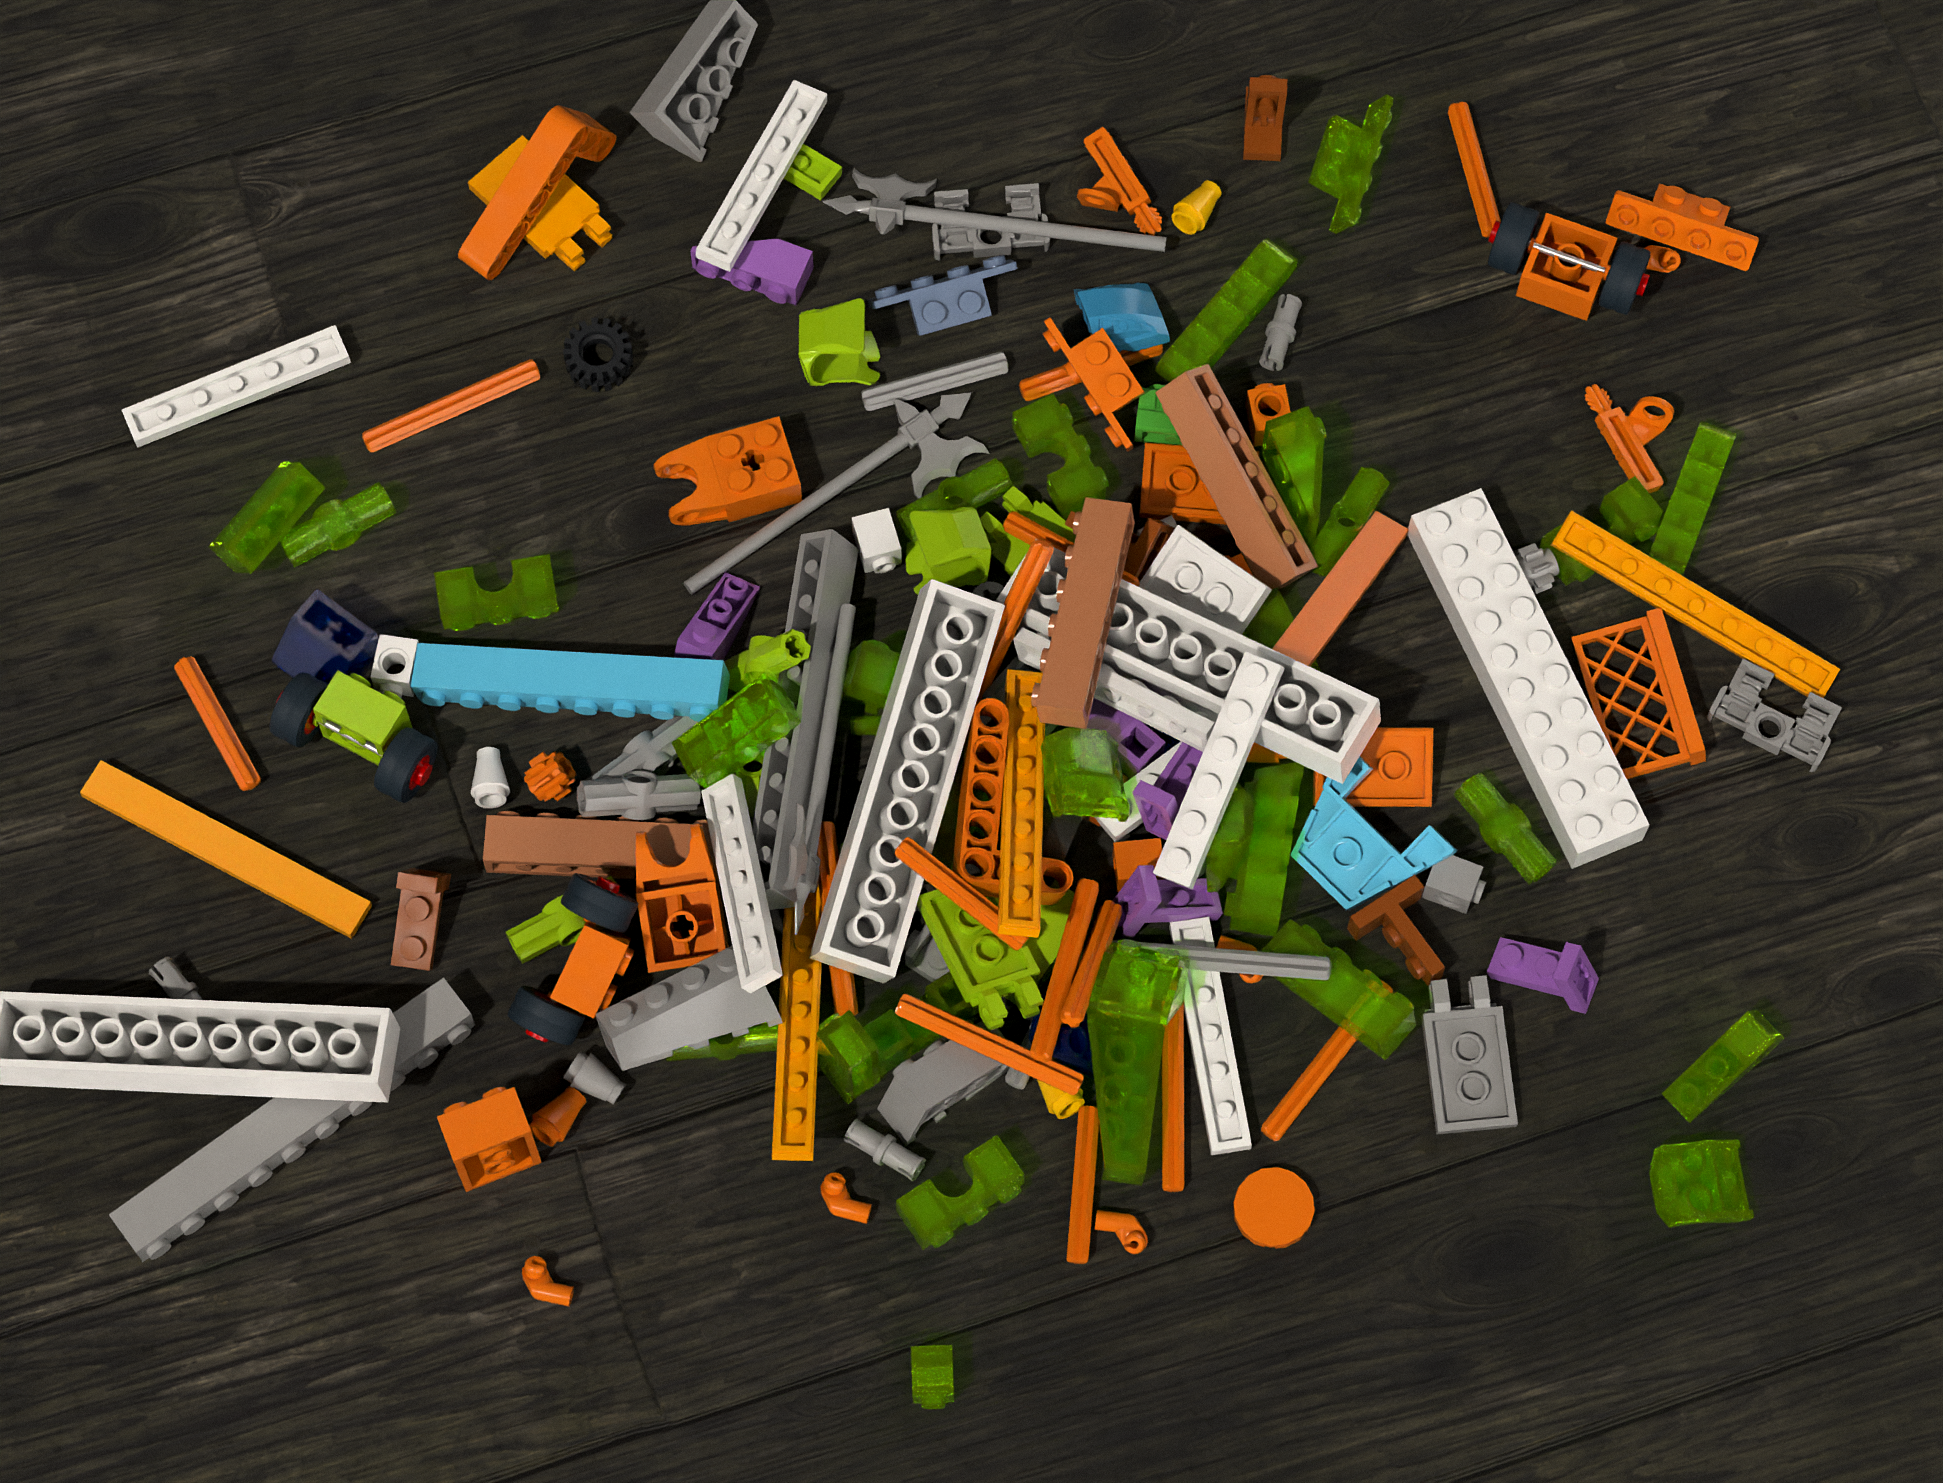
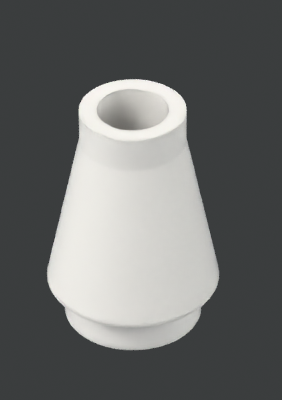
[471,747,510,808]

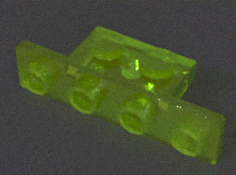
[1308,94,1394,234]

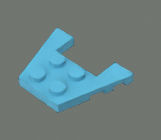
[1291,756,1458,910]

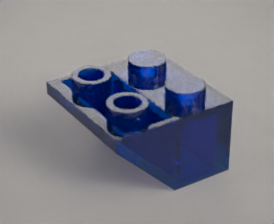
[272,589,378,684]

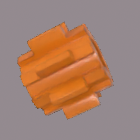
[524,751,577,802]

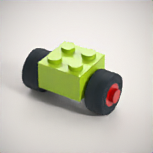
[269,670,438,803]

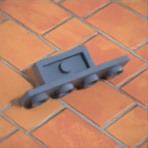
[867,255,1018,336]

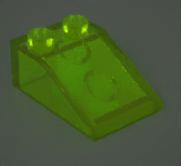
[1261,406,1327,550]

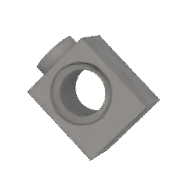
[1421,855,1486,914]

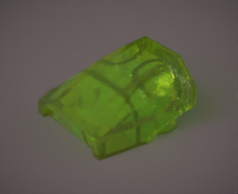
[1040,727,1129,822]
[1206,783,1253,892]
[1649,1140,1754,1228]

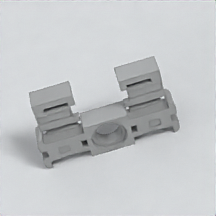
[932,183,1050,261]
[1707,659,1842,772]

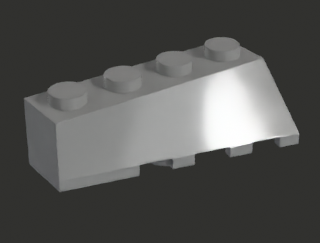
[630,0,758,162]
[595,946,783,1071]

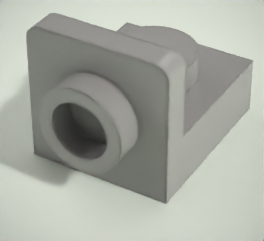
[903,924,953,990]

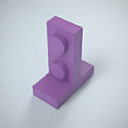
[1132,742,1203,840]
[1113,865,1223,938]
[1487,937,1599,1014]

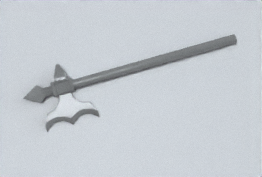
[823,168,1166,252]
[683,393,990,595]
[782,604,856,935]

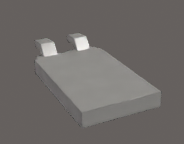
[1421,975,1518,1135]

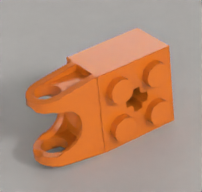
[654,416,802,526]
[636,822,729,973]

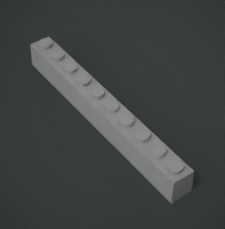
[752,529,858,910]
[109,977,475,1262]

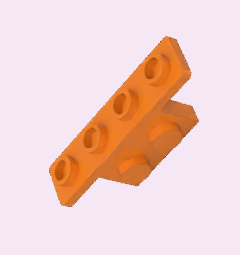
[1606,183,1759,271]
[1042,317,1145,452]

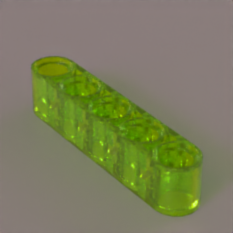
[1155,238,1298,382]
[1649,421,1737,576]

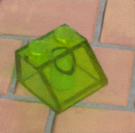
[1088,939,1191,1025]

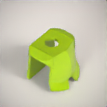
[798,298,880,386]
[906,507,992,595]

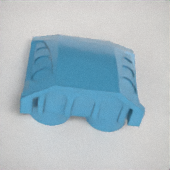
[1074,283,1170,352]

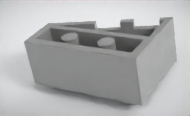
[877,1020,1009,1146]

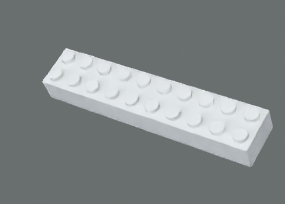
[1407,488,1649,869]
[996,539,1381,784]
[809,579,1005,983]
[0,991,400,1103]

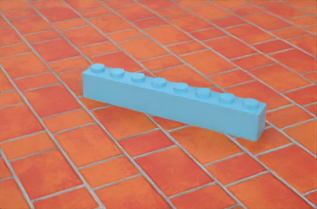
[411,643,730,722]

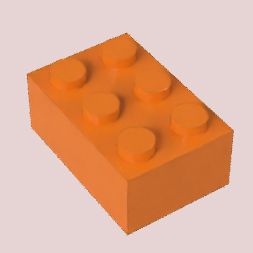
[437,1087,542,1192]

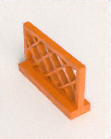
[1571,607,1706,779]

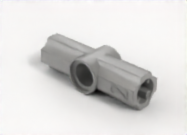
[592,716,706,780]
[577,771,701,820]

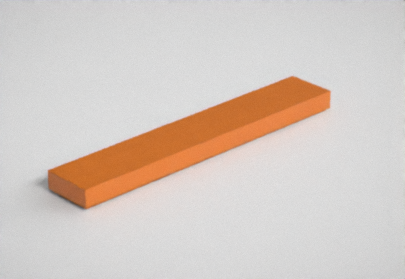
[1272,511,1409,667]

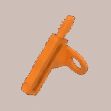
[1077,127,1162,236]
[1585,384,1674,496]

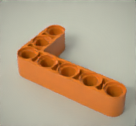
[458,105,616,280]
[952,698,1073,905]

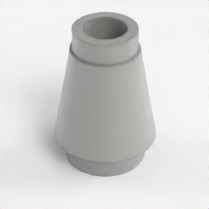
[563,1051,626,1104]

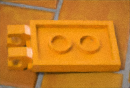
[468,135,613,272]

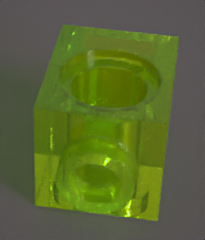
[911,1345,954,1409]

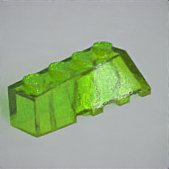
[1224,762,1304,937]
[1086,1007,1166,1186]

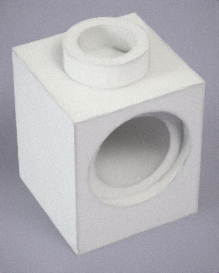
[852,508,902,573]
[370,634,419,698]

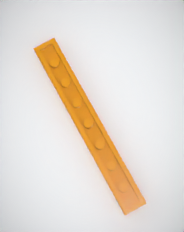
[1551,510,1840,698]
[998,669,1045,938]
[80,760,372,939]
[772,885,822,1161]

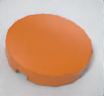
[1233,1167,1315,1249]

